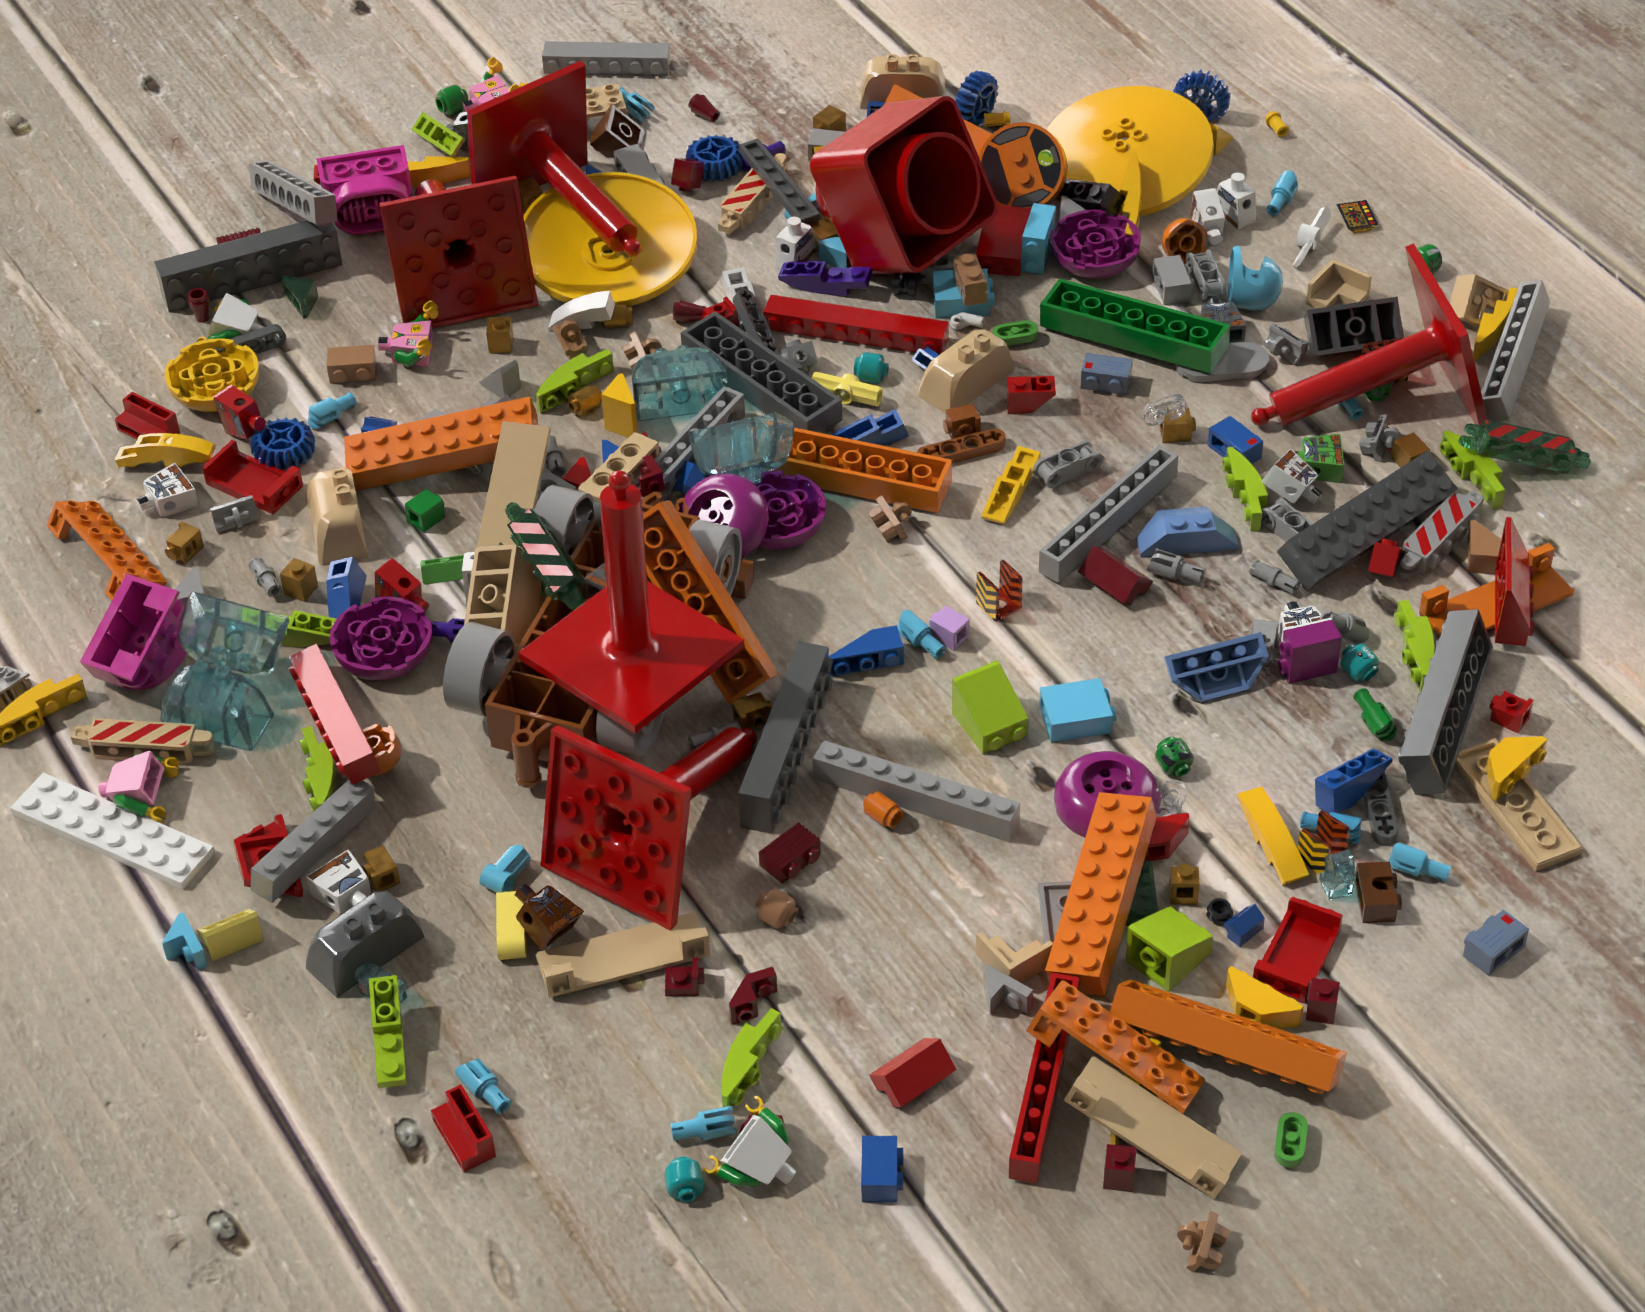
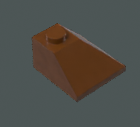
[590,104,645,157]

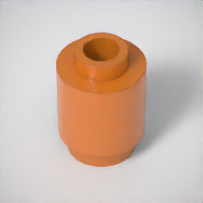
[863,791,903,828]

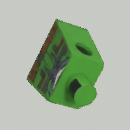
[1294,434,1344,483]

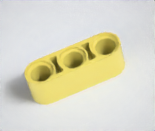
[496,891,527,960]

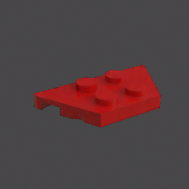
[234,814,303,897]

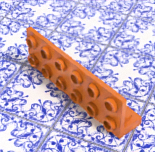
[47,500,167,601]
[1419,543,1574,637]
[1026,980,1205,1114]

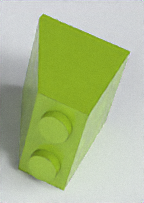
[952,660,1029,754]
[1126,906,1213,992]

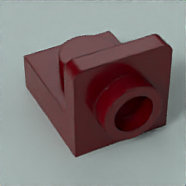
[638,454,665,497]
[665,957,705,996]

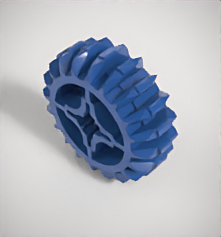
[1173,69,1231,123]
[955,70,999,126]
[686,134,743,182]
[250,417,315,470]

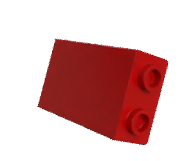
[976,205,1031,276]
[202,440,303,515]
[1253,897,1343,1004]

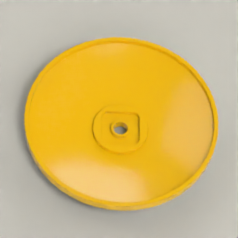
[1047,86,1214,217]
[524,172,697,306]

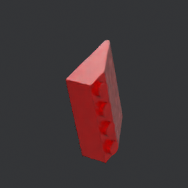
[1495,517,1534,646]

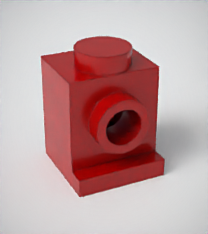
[701,297,739,327]
[1489,691,1534,734]

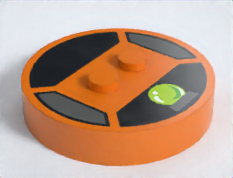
[979,122,1068,209]

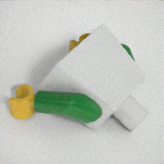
[197,293,264,342]
[703,1096,796,1187]

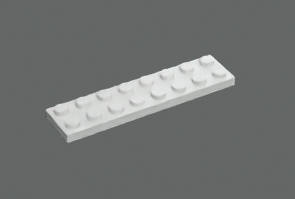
[10,773,215,890]

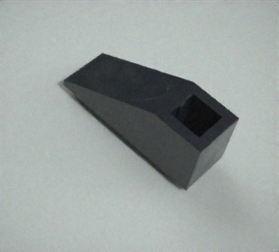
[1056,179,1126,216]

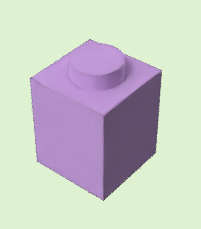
[929,606,970,651]

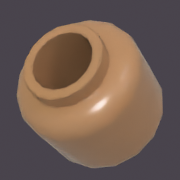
[755,888,798,929]

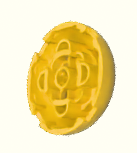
[165,339,259,412]

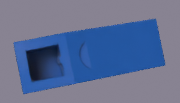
[326,557,367,619]
[829,625,904,676]
[1315,748,1393,814]

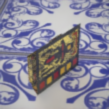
[1336,200,1378,233]

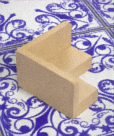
[1306,259,1372,308]
[1450,274,1509,326]
[976,932,1053,983]

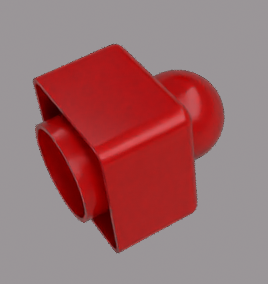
[810,96,998,274]

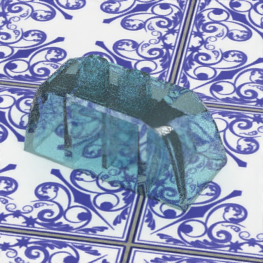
[632,345,728,422]
[688,412,794,484]
[176,592,289,676]
[160,660,274,751]

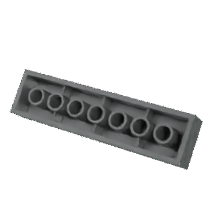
[154,220,343,312]
[681,311,842,433]
[1277,450,1458,592]
[1398,609,1493,794]
[738,641,833,834]

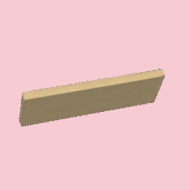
[476,421,551,553]
[1454,738,1583,872]

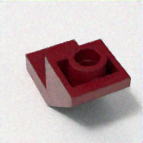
[729,966,778,1025]

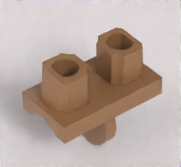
[553,320,588,360]
[622,331,662,375]
[868,495,912,542]
[1177,1211,1230,1272]

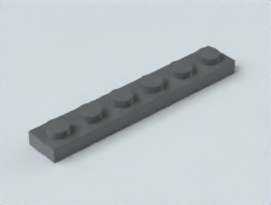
[739,138,820,225]

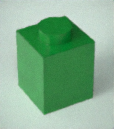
[405,489,445,532]

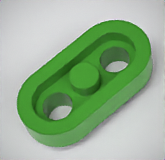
[992,320,1038,346]
[1274,1112,1308,1167]

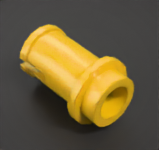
[984,110,1011,127]
[1265,111,1289,137]

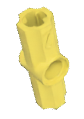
[812,371,883,407]

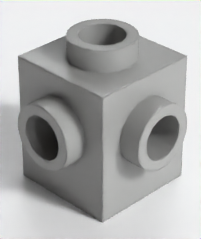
[780,339,818,373]

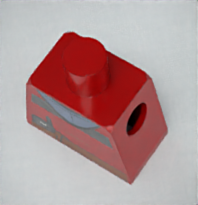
[213,385,266,439]
[375,558,429,612]

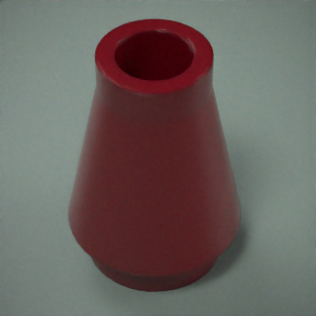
[688,94,720,122]
[187,288,210,323]
[673,300,706,323]

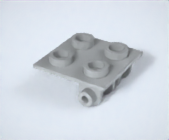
[0,666,32,710]

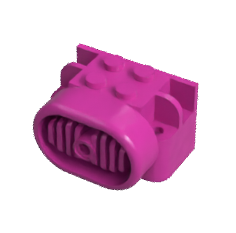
[316,145,412,235]
[80,574,191,690]

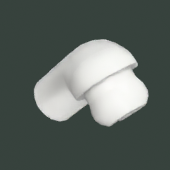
[950,312,984,330]

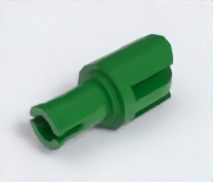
[1353,688,1397,741]

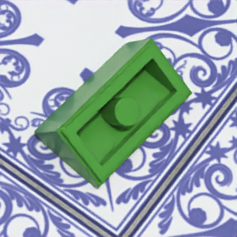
[420,555,464,584]

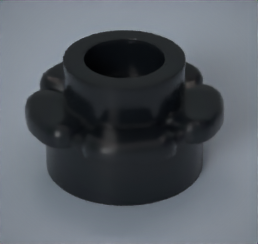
[1206,898,1233,924]

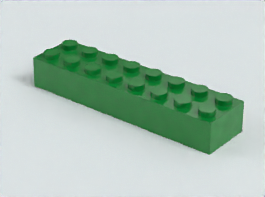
[1040,278,1230,374]

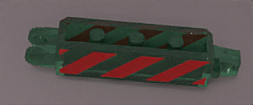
[1458,420,1591,474]
[505,502,586,611]

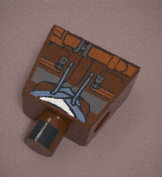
[514,883,584,950]

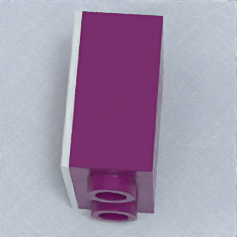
[1277,618,1342,684]

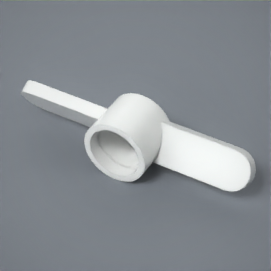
[1292,207,1331,268]

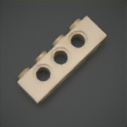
[578,432,659,502]

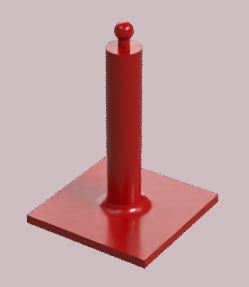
[467,60,641,257]
[379,176,538,328]
[1251,243,1490,435]
[519,470,745,734]
[540,725,757,931]

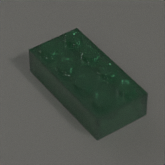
[1125,861,1158,926]

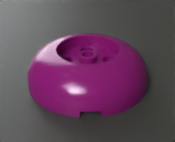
[1050,210,1141,279]
[728,471,826,550]
[680,473,769,559]
[330,597,433,681]
[1054,751,1161,837]

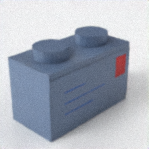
[1080,353,1133,395]
[1463,910,1529,976]

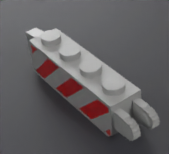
[1399,491,1484,581]

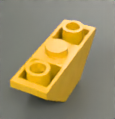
[1486,736,1547,800]
[1226,966,1304,1029]

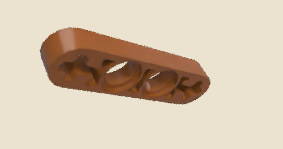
[917,429,1006,463]

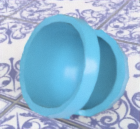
[1228,246,1283,311]

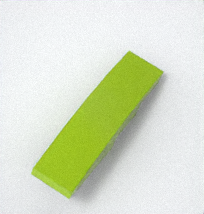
[411,112,465,158]

